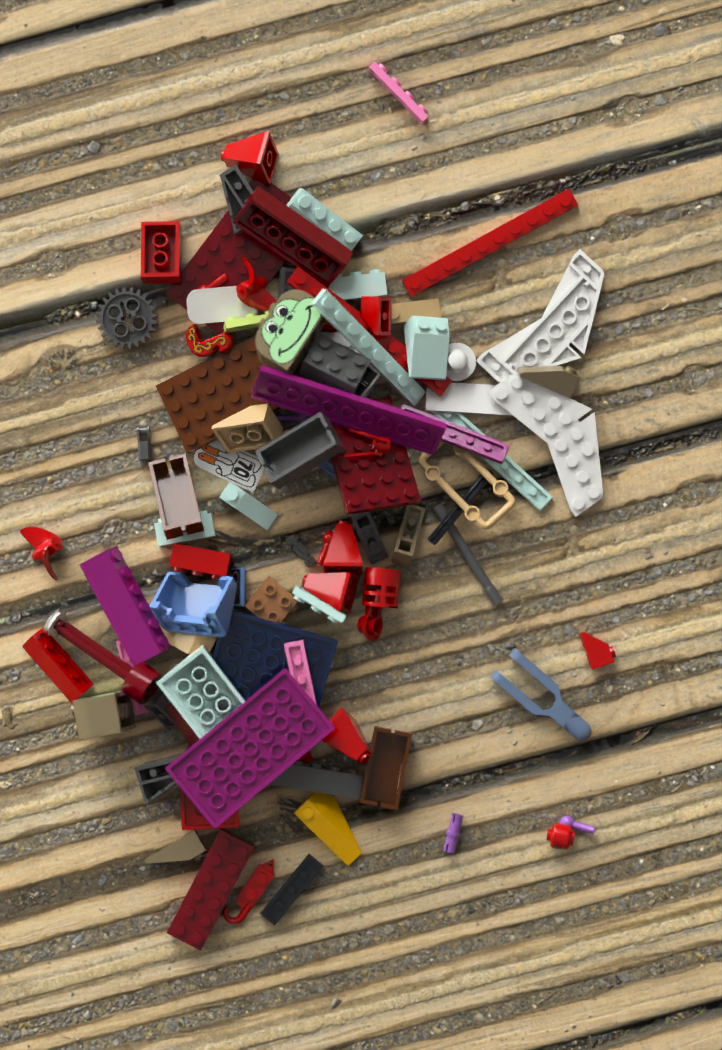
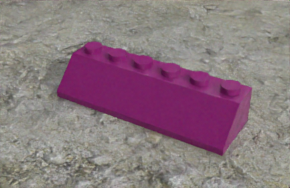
[79,546,171,667]

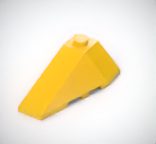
[294,792,362,866]

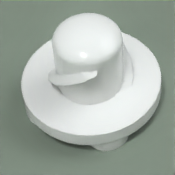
[446,343,476,381]

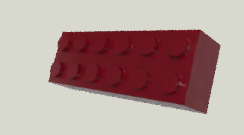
[167,828,255,951]

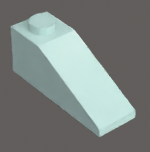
[219,482,278,530]

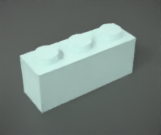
[328,269,387,301]
[154,510,216,546]

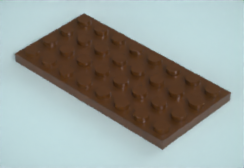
[156,335,312,454]

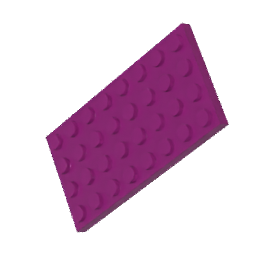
[165,668,335,829]

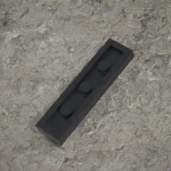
[260,854,324,926]

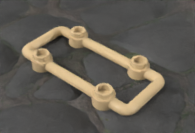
[418,441,516,530]

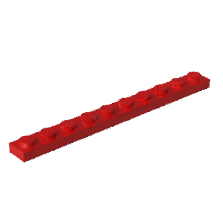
[402,189,578,297]
[286,266,452,397]

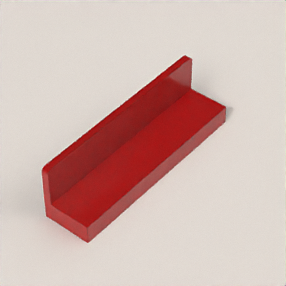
[22,627,94,703]

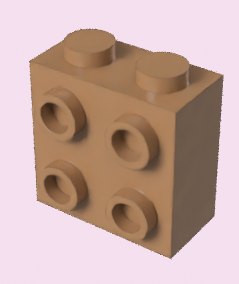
[245,576,299,624]

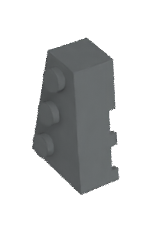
[220,165,253,236]

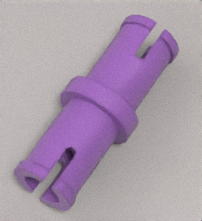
[443,813,464,853]

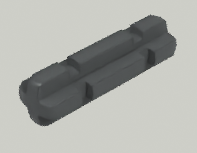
[286,534,316,568]

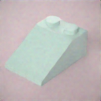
[403,315,450,380]

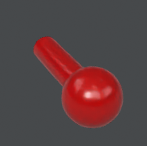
[198,273,229,289]
[316,531,333,566]

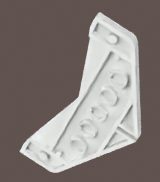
[476,249,604,383]
[487,373,603,517]

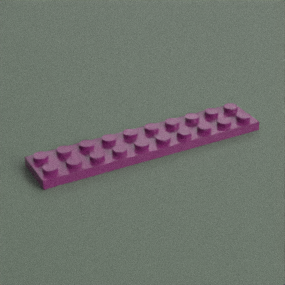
[250,365,447,455]

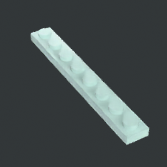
[311,289,426,406]

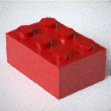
[141,221,182,284]
[169,543,232,579]

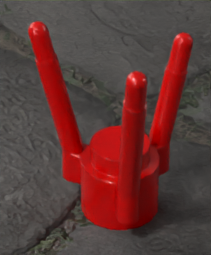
[343,428,391,458]

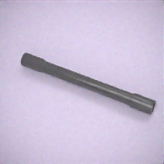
[432,503,503,606]

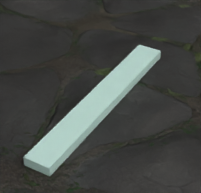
[429,410,553,511]

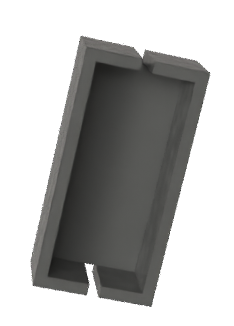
[255,412,345,489]

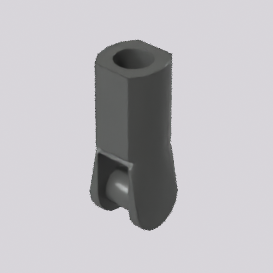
[137,425,152,460]

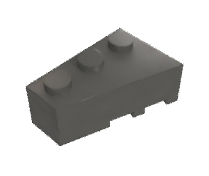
[134,753,183,805]

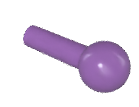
[275,413,311,424]
[559,816,596,834]

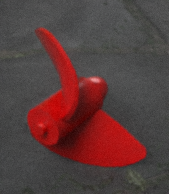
[236,257,277,311]
[20,527,62,581]

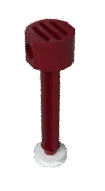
[43,609,162,705]

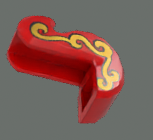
[186,324,235,357]

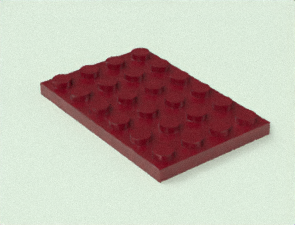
[331,397,421,515]

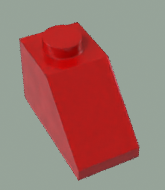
[361,296,392,336]
[579,632,616,670]

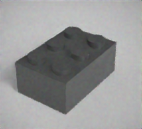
[299,334,371,394]

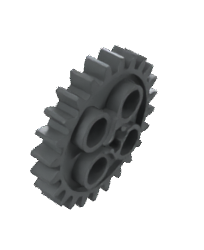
[96,287,159,350]

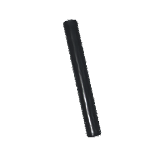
[428,468,494,545]

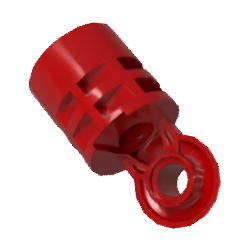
[357,567,401,642]

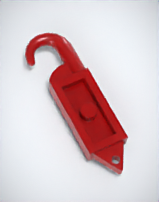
[223,859,275,924]

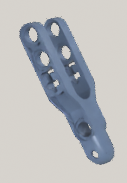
[490,648,591,741]

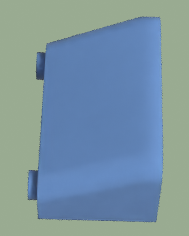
[149,571,237,637]

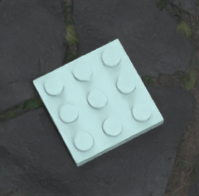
[292,585,347,624]

